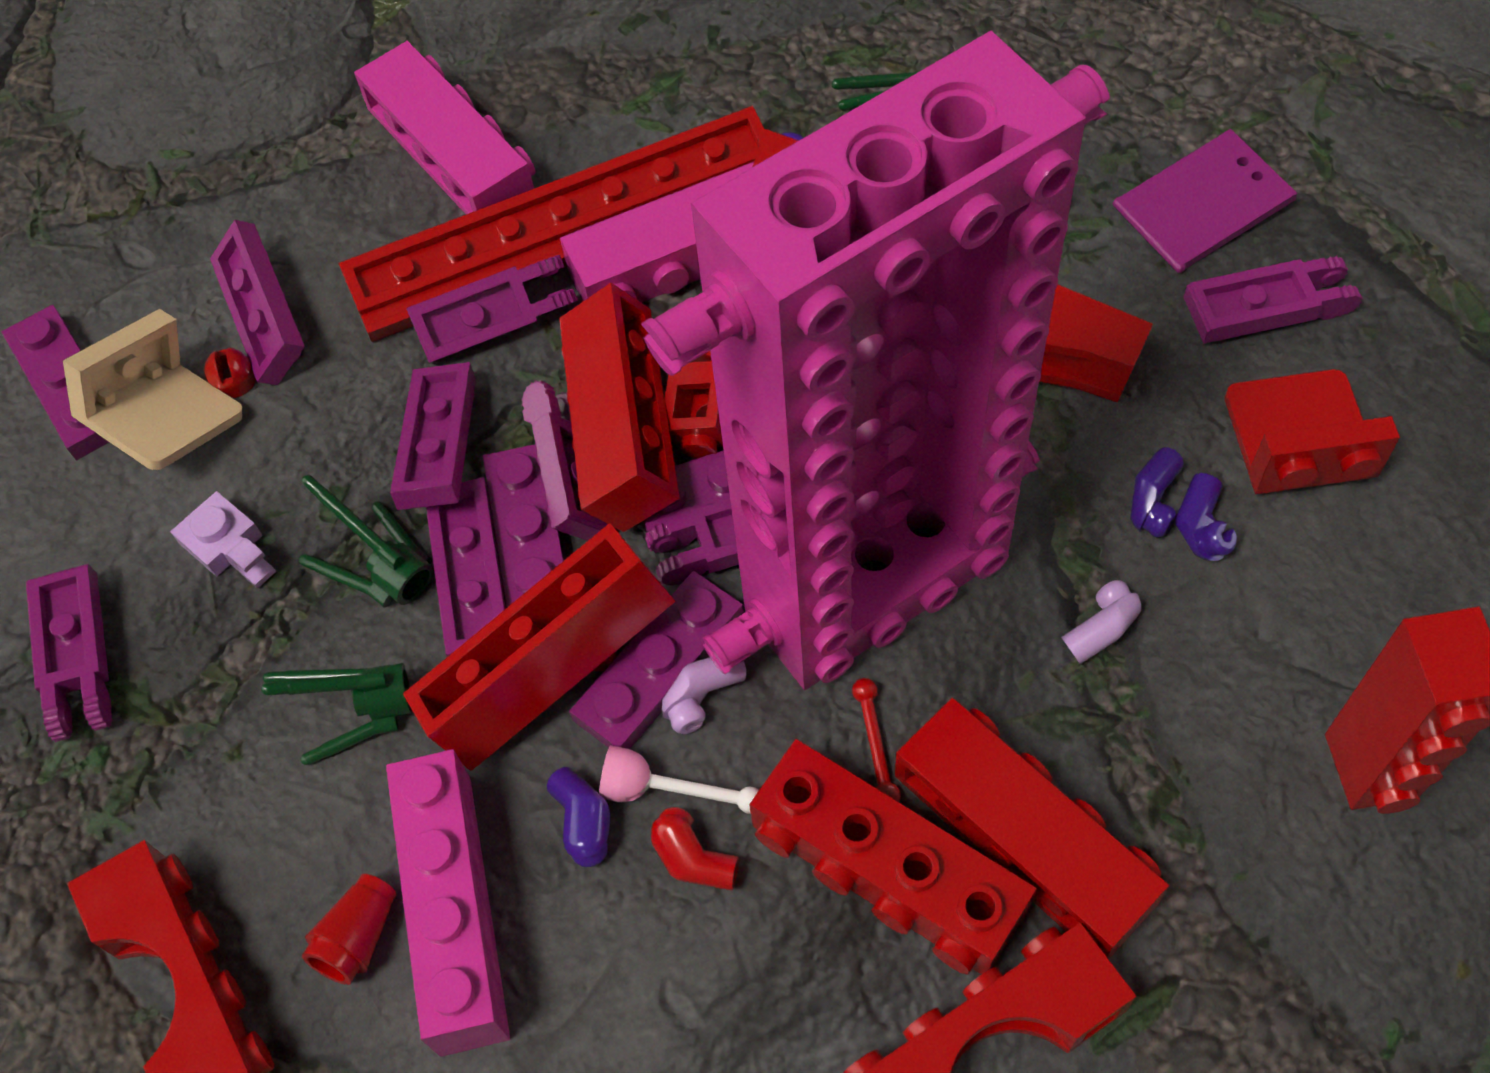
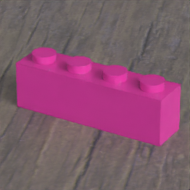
[354,41,536,214]
[560,162,754,303]
[386,749,511,1057]

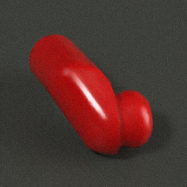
[651,807,739,891]

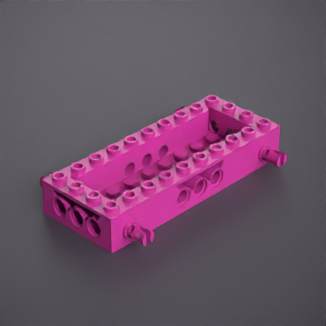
[641,30,1110,691]

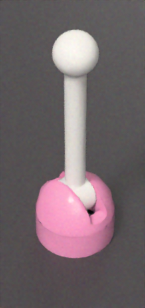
[599,745,759,814]

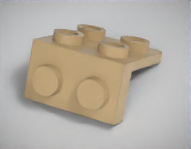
[63,309,242,470]

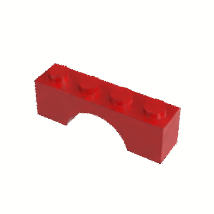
[67,840,274,1073]
[843,922,1137,1073]

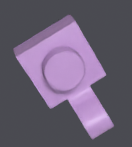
[170,491,276,588]

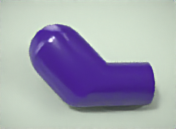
[1130,447,1184,538]
[1175,473,1237,561]
[547,767,610,867]

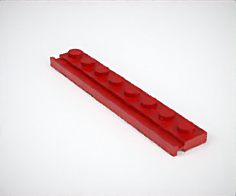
[338,106,765,342]

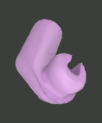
[1061,580,1141,664]
[662,657,746,734]

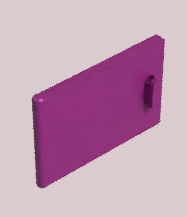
[1112,129,1297,273]

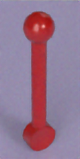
[852,678,901,803]

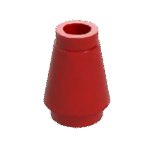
[302,874,397,985]

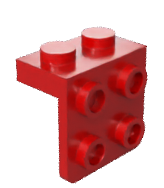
[1224,369,1400,495]

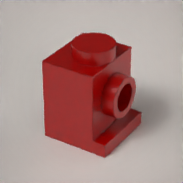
[665,361,723,459]

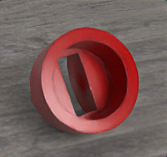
[204,347,256,399]

